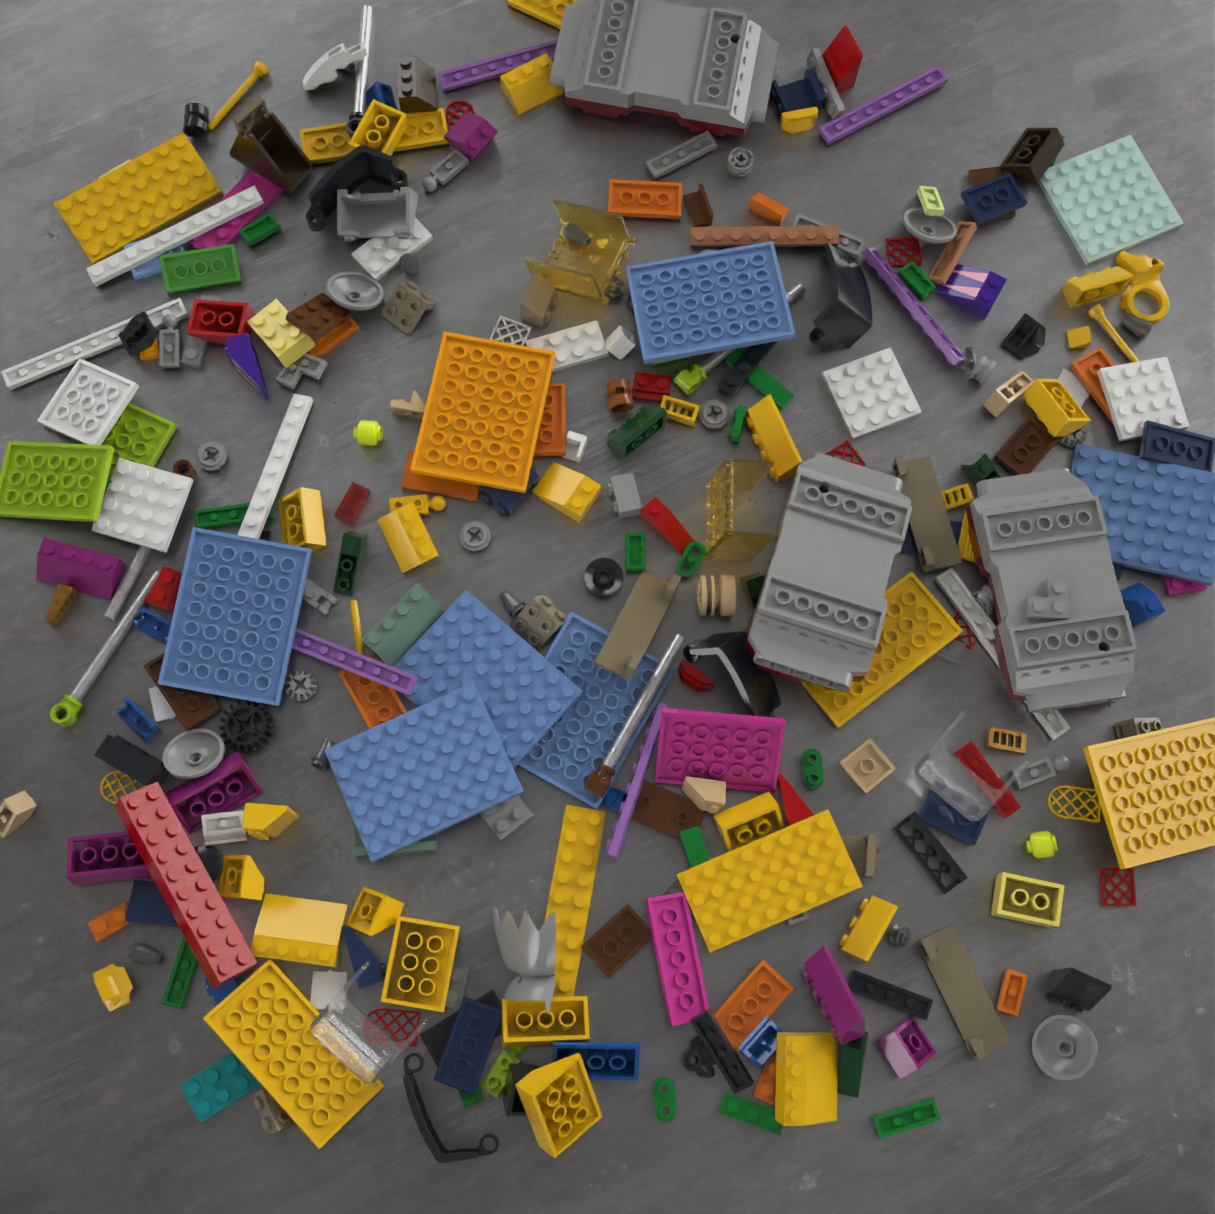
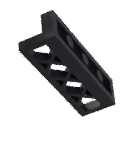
[892,811,968,894]

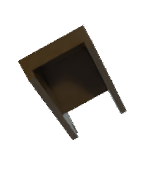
[230,107,312,194]

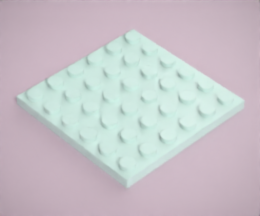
[1038,135,1184,266]

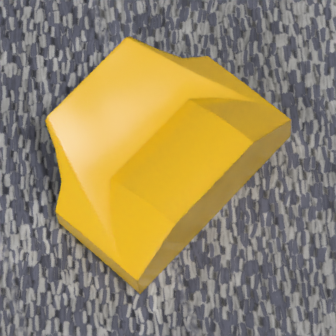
[780,107,818,134]
[93,963,133,1012]

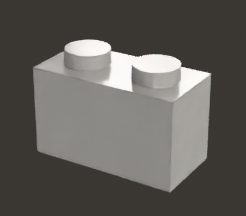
[607,472,642,519]

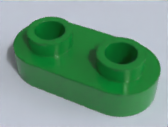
[728,405,747,442]
[676,541,706,578]
[801,749,824,790]
[653,1077,676,1122]

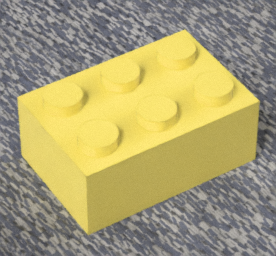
[247,298,315,368]
[991,872,1065,928]

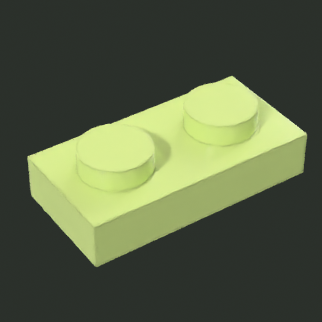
[917,186,945,216]

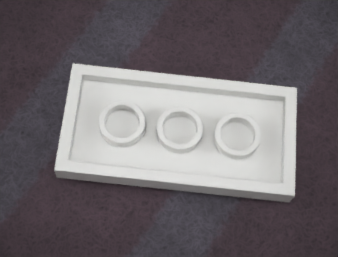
[351,217,433,281]
[526,320,609,372]

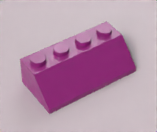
[36,537,126,601]
[165,751,262,834]
[66,831,152,885]
[803,945,865,1046]

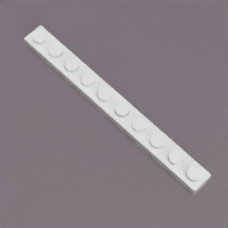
[86,185,264,287]
[1,298,189,390]
[238,394,313,539]
[934,567,1071,740]

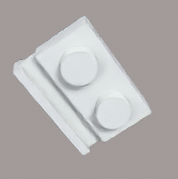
[201,810,247,846]

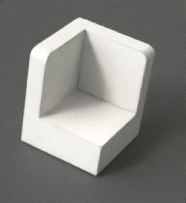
[605,325,636,360]
[562,431,587,464]

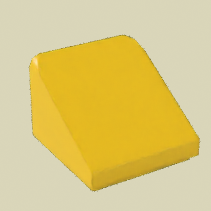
[1066,326,1091,349]

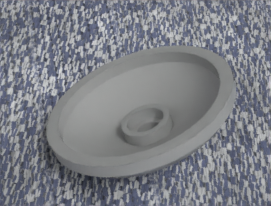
[903,208,957,244]
[327,272,384,311]
[162,729,225,779]
[1032,1015,1097,1081]

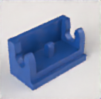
[134,607,171,645]
[116,697,161,743]
[738,1016,783,1069]

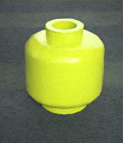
[353,421,383,446]
[1026,831,1058,859]

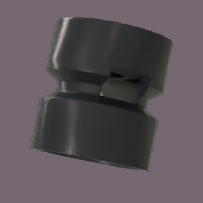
[183,103,209,138]

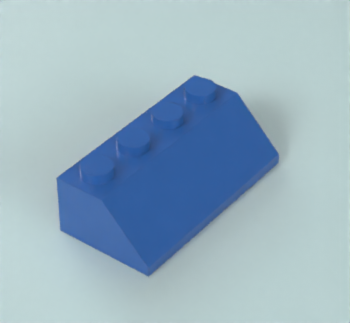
[553,1042,640,1080]

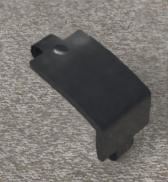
[306,145,409,232]
[809,243,873,350]
[683,631,781,718]
[403,1053,500,1163]

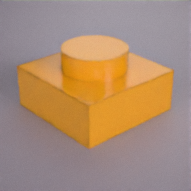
[140,338,159,361]

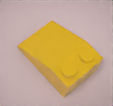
[532,462,601,524]

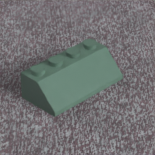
[361,583,445,667]

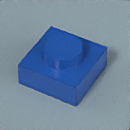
[600,787,628,812]

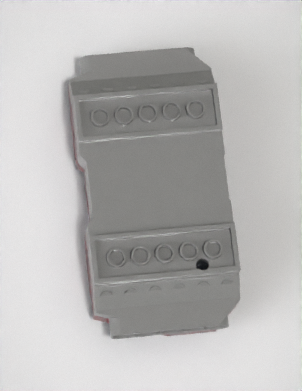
[549,0,779,137]
[745,453,913,692]
[965,468,1137,713]

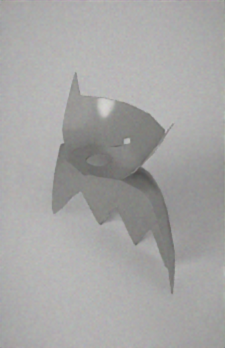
[493,908,556,1014]

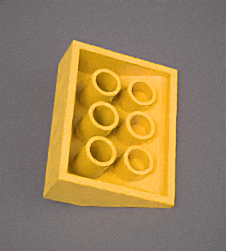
[251,894,348,968]
[381,916,460,1012]
[775,1032,838,1126]
[515,1053,603,1158]

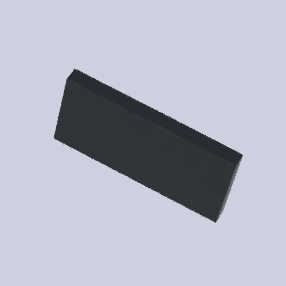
[419,989,502,1068]

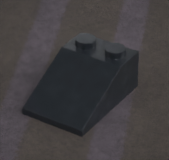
[1044,967,1112,1013]
[502,1064,540,1116]

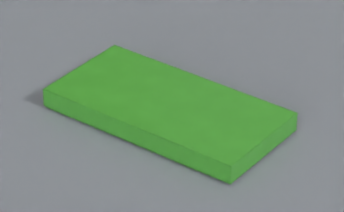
[159,244,242,294]

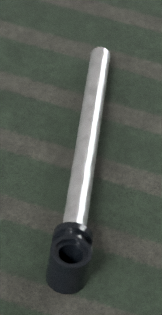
[346,5,372,140]

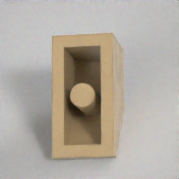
[682,776,726,813]
[0,790,37,838]

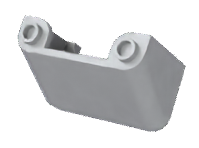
[337,187,418,242]

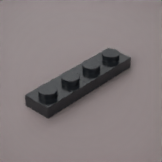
[718,341,778,397]
[848,970,933,1020]
[690,1009,754,1094]

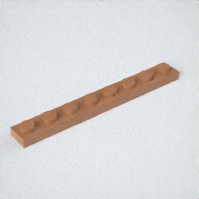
[690,226,839,247]

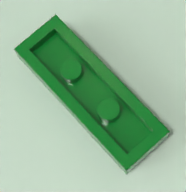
[718,1092,783,1135]
[872,1098,941,1139]

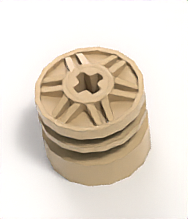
[696,575,736,617]

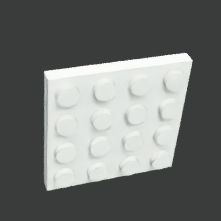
[821,347,922,440]
[1097,357,1190,442]
[37,358,139,445]
[92,458,194,553]

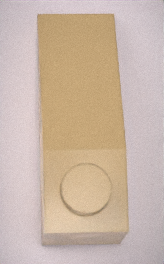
[983,370,1034,418]

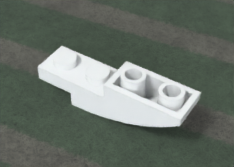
[302,42,368,91]

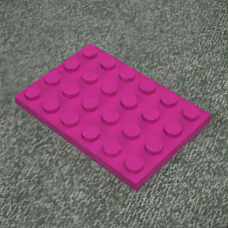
[654,708,786,793]

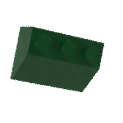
[607,403,667,461]

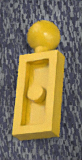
[389,494,446,516]

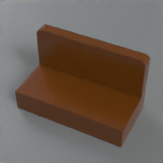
[683,183,713,227]

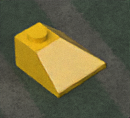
[218,855,264,900]
[346,887,404,936]

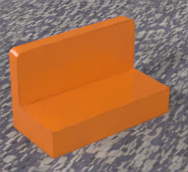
[748,192,789,226]

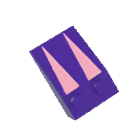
[936,264,1007,318]
[224,333,270,400]

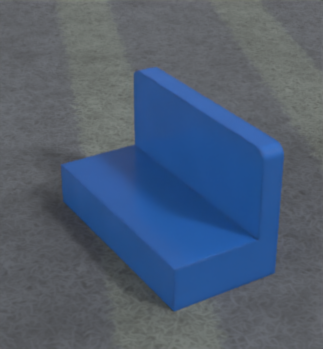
[365,81,397,110]

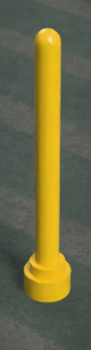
[208,61,269,130]
[1087,304,1139,363]

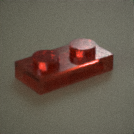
[334,482,371,525]

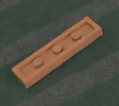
[928,221,977,285]

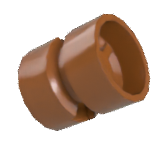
[606,379,634,413]

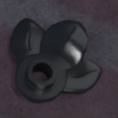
[682,1035,716,1078]

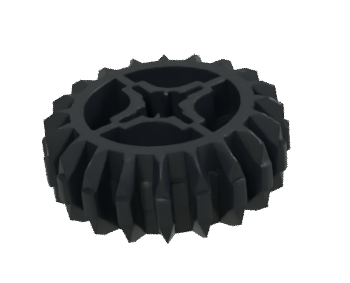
[219,700,275,754]

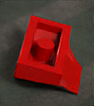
[677,659,716,693]

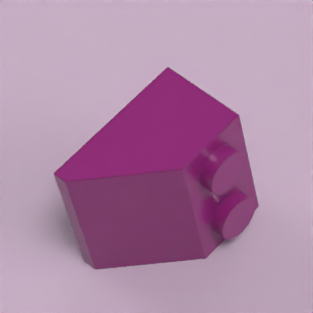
[443,111,498,163]
[876,1016,937,1079]

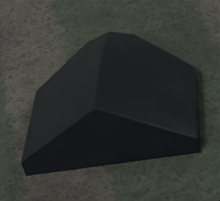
[118,312,157,356]
[1001,313,1046,358]

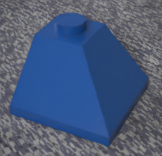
[1120,582,1165,629]

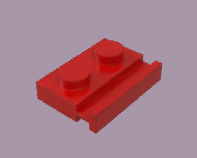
[632,372,672,404]

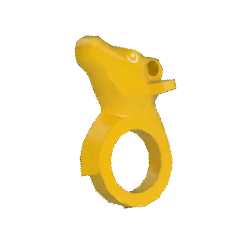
[1115,251,1170,325]

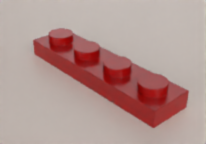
[955,741,1022,819]

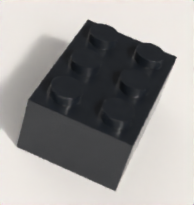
[94,734,169,787]

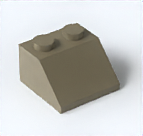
[520,271,558,328]

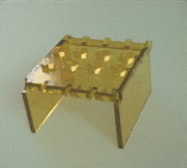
[525,199,637,304]
[704,458,774,561]

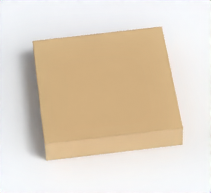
[838,738,896,795]

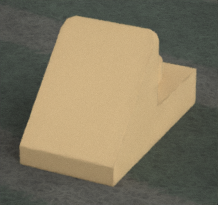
[390,390,426,419]

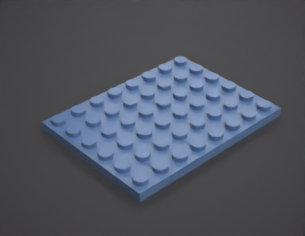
[626,241,795,364]
[1070,443,1215,586]
[158,527,312,706]
[394,590,583,769]
[518,611,676,810]
[324,682,524,863]

